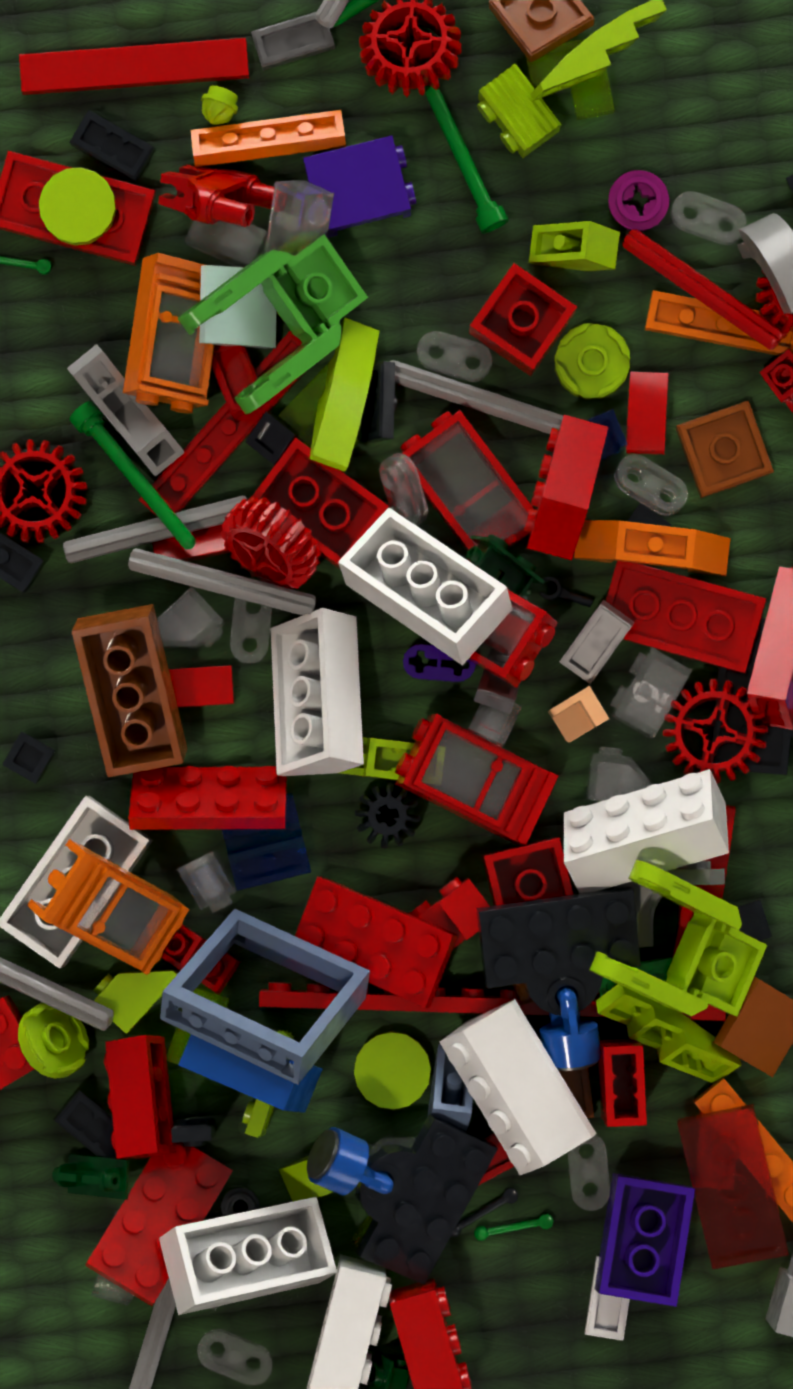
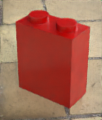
[598,1039,647,1127]

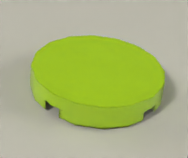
[39,167,116,246]
[554,323,630,400]
[18,1002,89,1079]
[354,1031,431,1110]

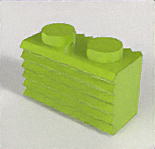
[477,64,561,158]

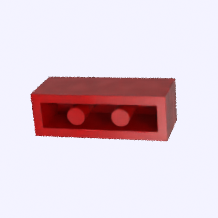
[104,1035,176,1159]

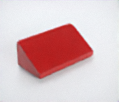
[152,524,231,561]

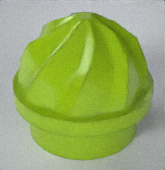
[201,85,238,125]

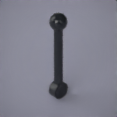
[451,1188,518,1237]

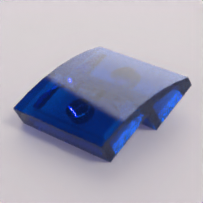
[222,793,311,891]

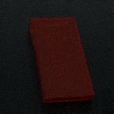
[677,1104,789,1270]

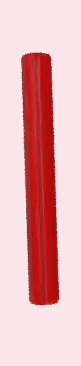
[623,229,784,350]

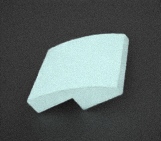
[199,265,277,349]

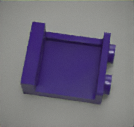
[303,135,417,238]

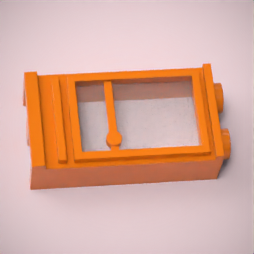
[123,253,214,414]
[27,839,190,975]

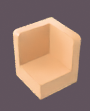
[548,686,609,743]

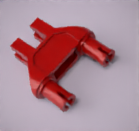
[158,165,290,227]

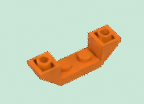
[574,520,731,577]

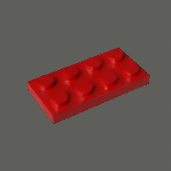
[0,150,156,266]
[606,561,767,674]
[128,766,288,830]
[295,876,458,1008]
[85,1142,233,1306]

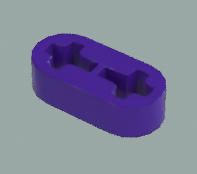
[403,644,476,682]

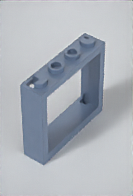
[160,909,370,1085]

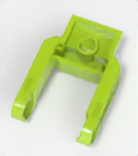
[589,860,767,1017]

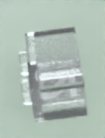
[610,648,692,739]

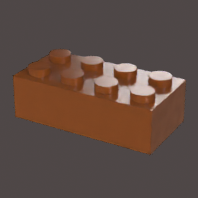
[72,604,188,777]

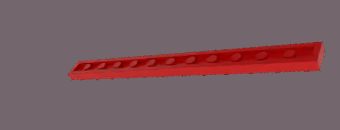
[259,982,726,1021]

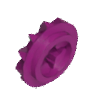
[608,170,669,232]

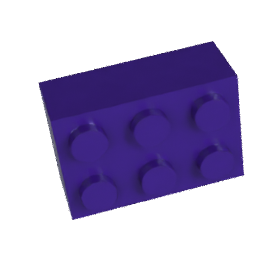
[594,1173,695,1307]

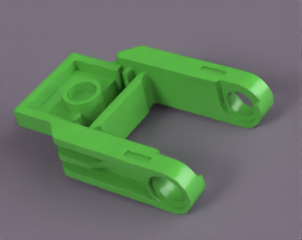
[178,234,368,415]

